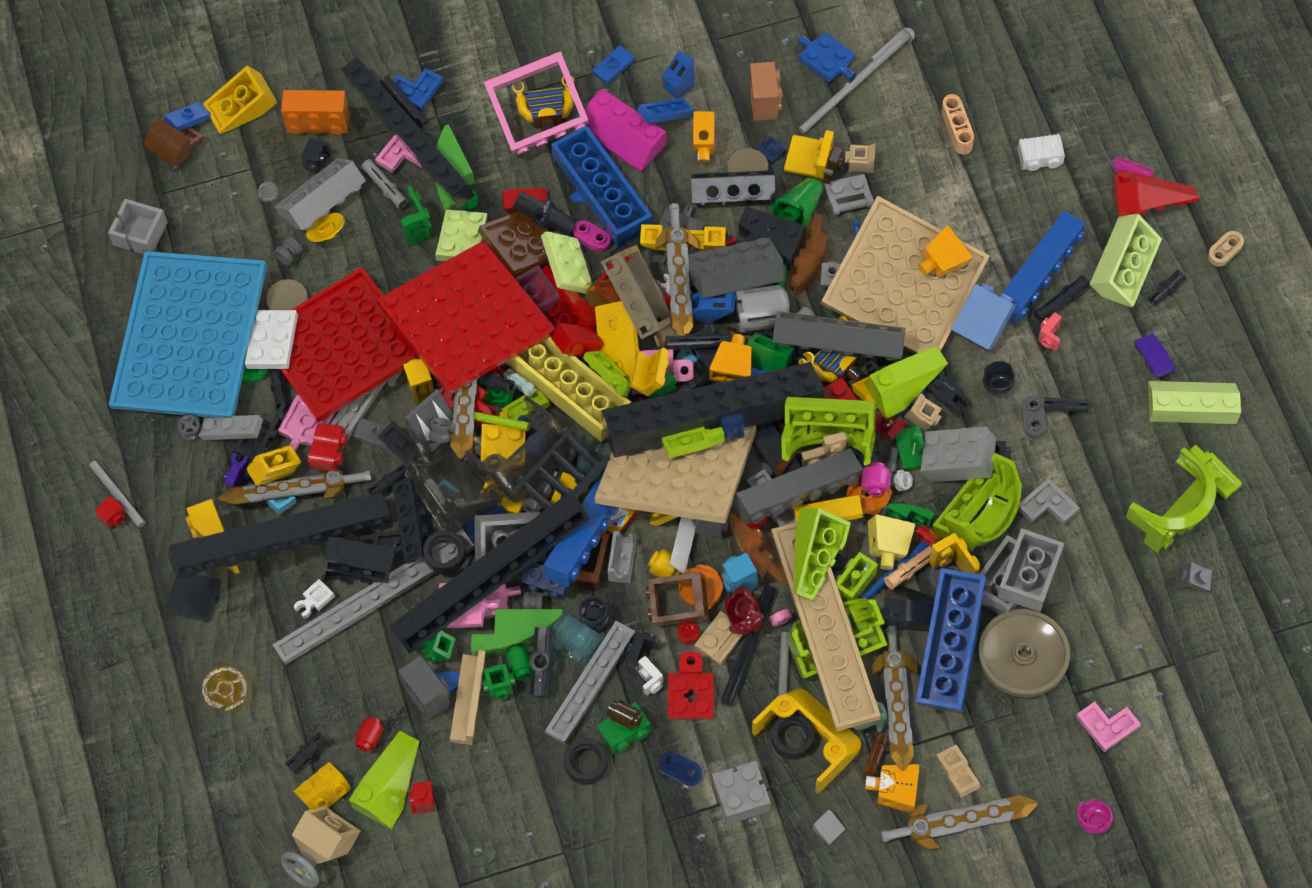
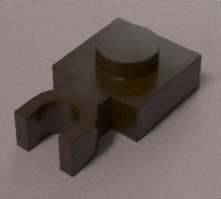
[822,147,844,184]

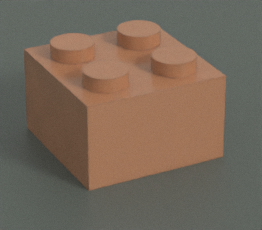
[750,62,782,121]

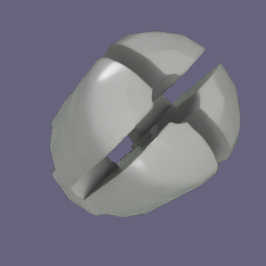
[735,285,790,332]

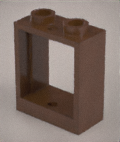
[570,532,610,591]
[646,571,710,627]

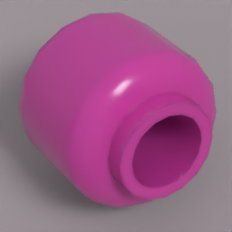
[861,462,891,497]

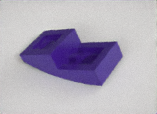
[1134,333,1175,378]

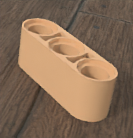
[941,94,974,155]

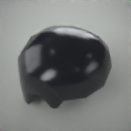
[982,361,1015,395]

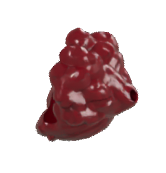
[724,587,764,635]

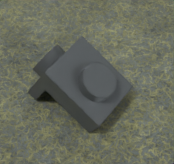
[1175,562,1212,593]

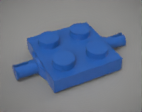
[798,32,856,83]

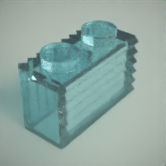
[552,612,602,662]

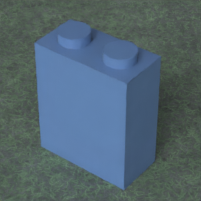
[951,283,1017,350]

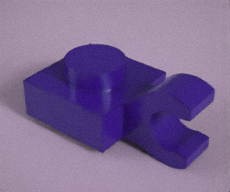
[224,453,249,490]

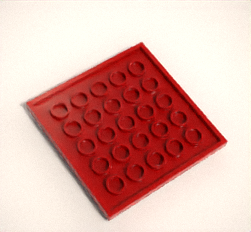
[377,241,556,395]
[280,267,420,423]

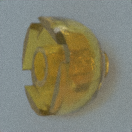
[202,664,248,711]

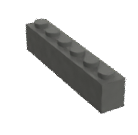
[773,311,906,360]
[733,448,863,525]

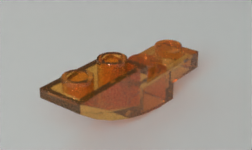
[791,213,828,296]
[729,512,788,586]

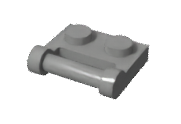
[824,174,874,216]

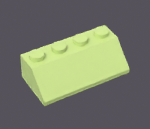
[1090,214,1162,307]
[1148,381,1241,424]

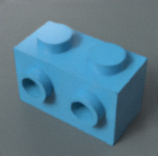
[721,553,758,594]

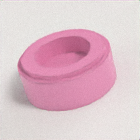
[769,609,793,627]

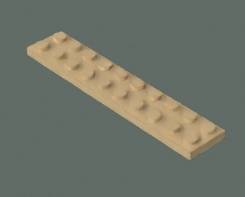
[771,522,881,731]

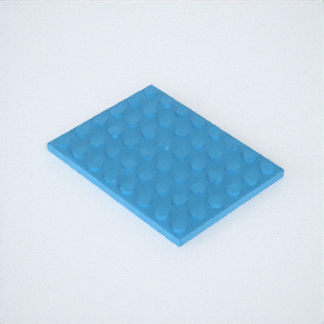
[109,251,267,418]

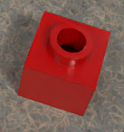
[94,496,126,530]

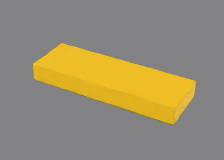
[794,495,863,522]

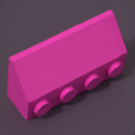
[585,89,667,173]

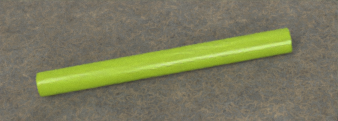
[449,407,531,431]

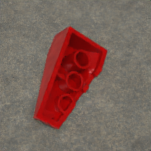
[1112,171,1199,216]
[535,265,597,332]

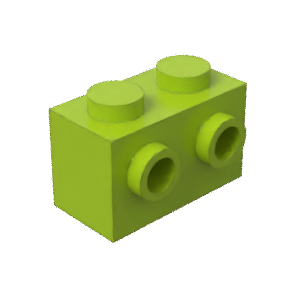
[835,552,878,602]

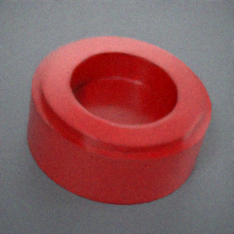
[677,622,699,646]

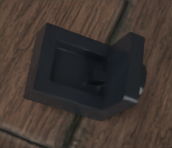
[626,632,659,667]

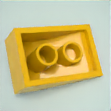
[203,65,278,134]
[185,499,240,574]

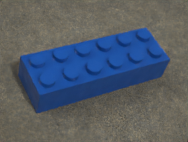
[551,125,653,248]
[916,568,987,713]

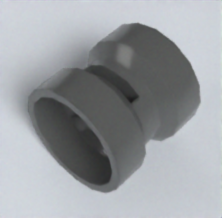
[273,236,303,266]

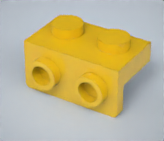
[630,347,669,396]
[294,762,351,810]

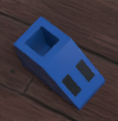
[662,50,695,99]
[690,292,735,325]

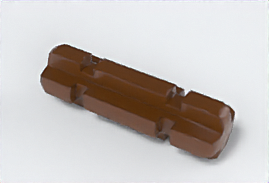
[863,733,888,777]

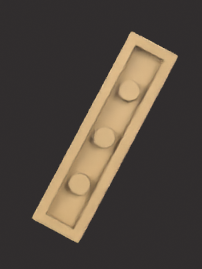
[450,650,485,745]

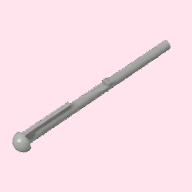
[798,28,915,134]

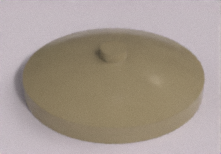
[978,609,1070,697]

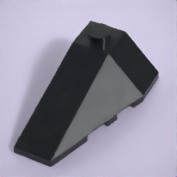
[882,586,935,632]

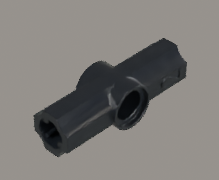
[513,191,576,236]
[530,627,555,696]

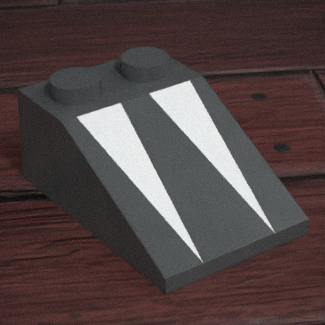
[405,389,453,460]

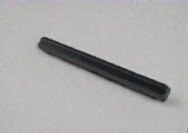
[721,585,776,707]

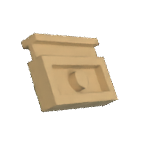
[694,611,744,666]

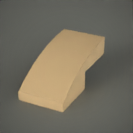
[936,745,980,798]

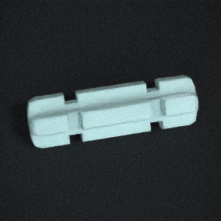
[503,368,536,396]

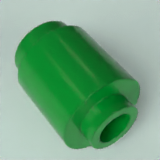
[650,372,678,398]
[505,646,532,681]

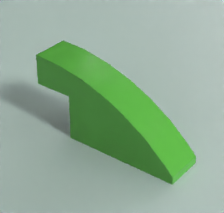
[435,124,474,214]
[471,609,564,658]

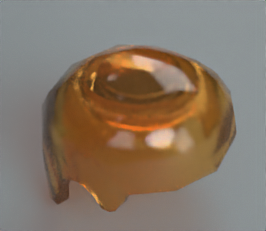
[586,279,619,310]

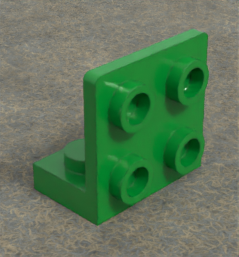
[400,185,432,247]

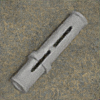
[362,159,409,209]

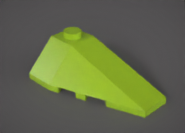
[864,345,948,420]
[793,508,851,601]
[349,731,420,830]

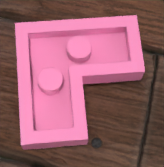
[375,135,422,173]
[1076,702,1141,752]

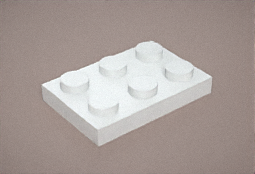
[245,310,298,369]

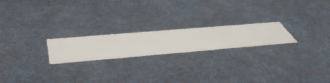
[670,517,696,574]

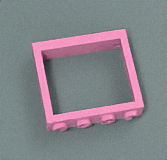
[484,51,589,155]

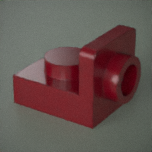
[875,411,907,439]

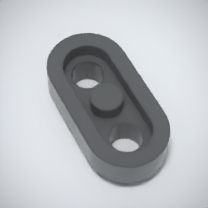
[1022,396,1046,439]

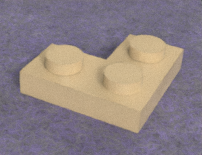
[801,431,847,466]

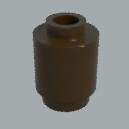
[607,700,643,730]

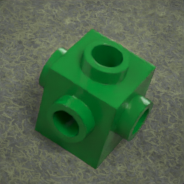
[416,630,456,663]
[482,664,515,700]

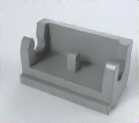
[607,531,636,583]

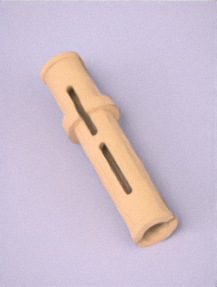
[884,546,932,589]

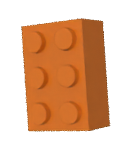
[281,90,350,135]

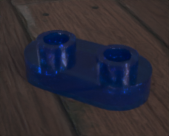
[659,752,702,786]

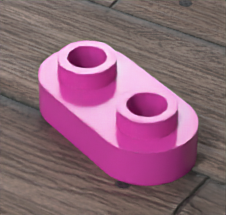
[1112,157,1154,177]
[572,220,611,252]

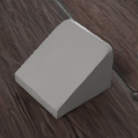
[813,810,845,845]

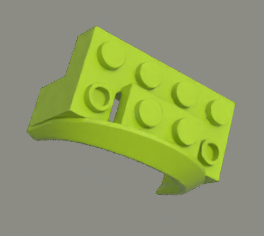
[782,397,875,465]
[1126,447,1219,553]
[933,453,1022,552]
[785,598,887,678]

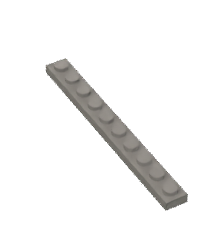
[273,529,475,665]

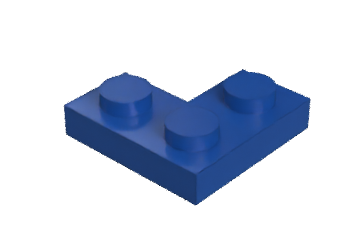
[393,68,443,111]

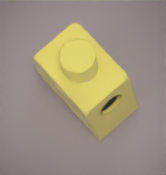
[868,514,915,570]

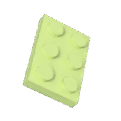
[435,210,488,261]
[541,231,594,295]

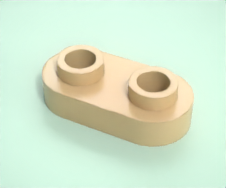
[1208,231,1244,267]

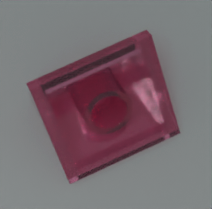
[515,265,560,316]

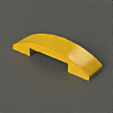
[640,224,726,251]

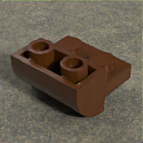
[144,118,204,166]

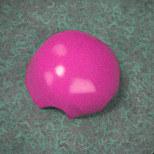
[1076,799,1113,834]

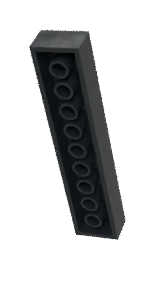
[601,362,825,458]

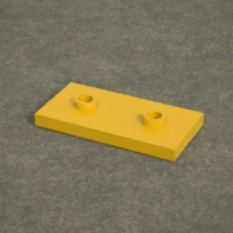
[595,301,639,388]

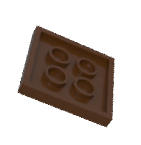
[478,211,549,276]

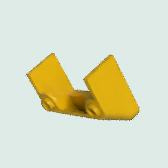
[752,688,861,794]

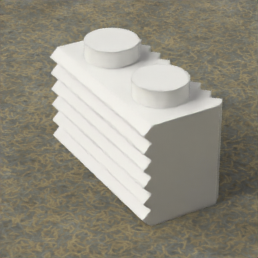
[1017,134,1065,171]

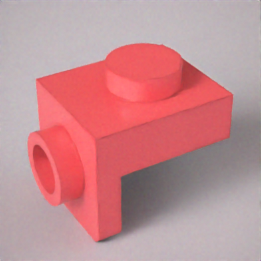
[1038,312,1062,351]

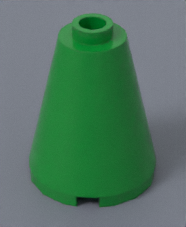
[771,178,823,229]

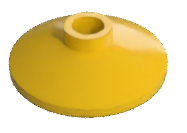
[306,213,345,242]

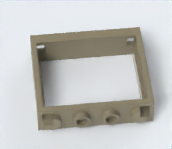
[601,245,672,339]

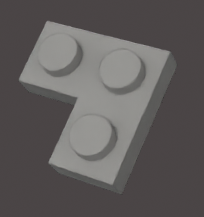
[1018,478,1080,525]

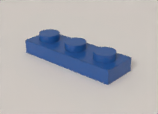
[637,98,695,124]

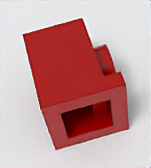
[409,781,435,814]

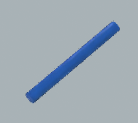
[858,541,928,599]

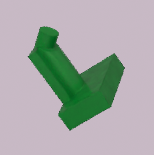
[894,425,924,472]

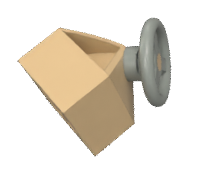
[281,806,361,888]

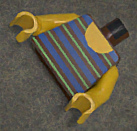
[511,76,575,131]
[799,316,864,383]

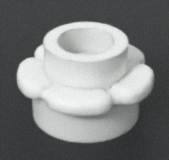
[893,470,913,491]

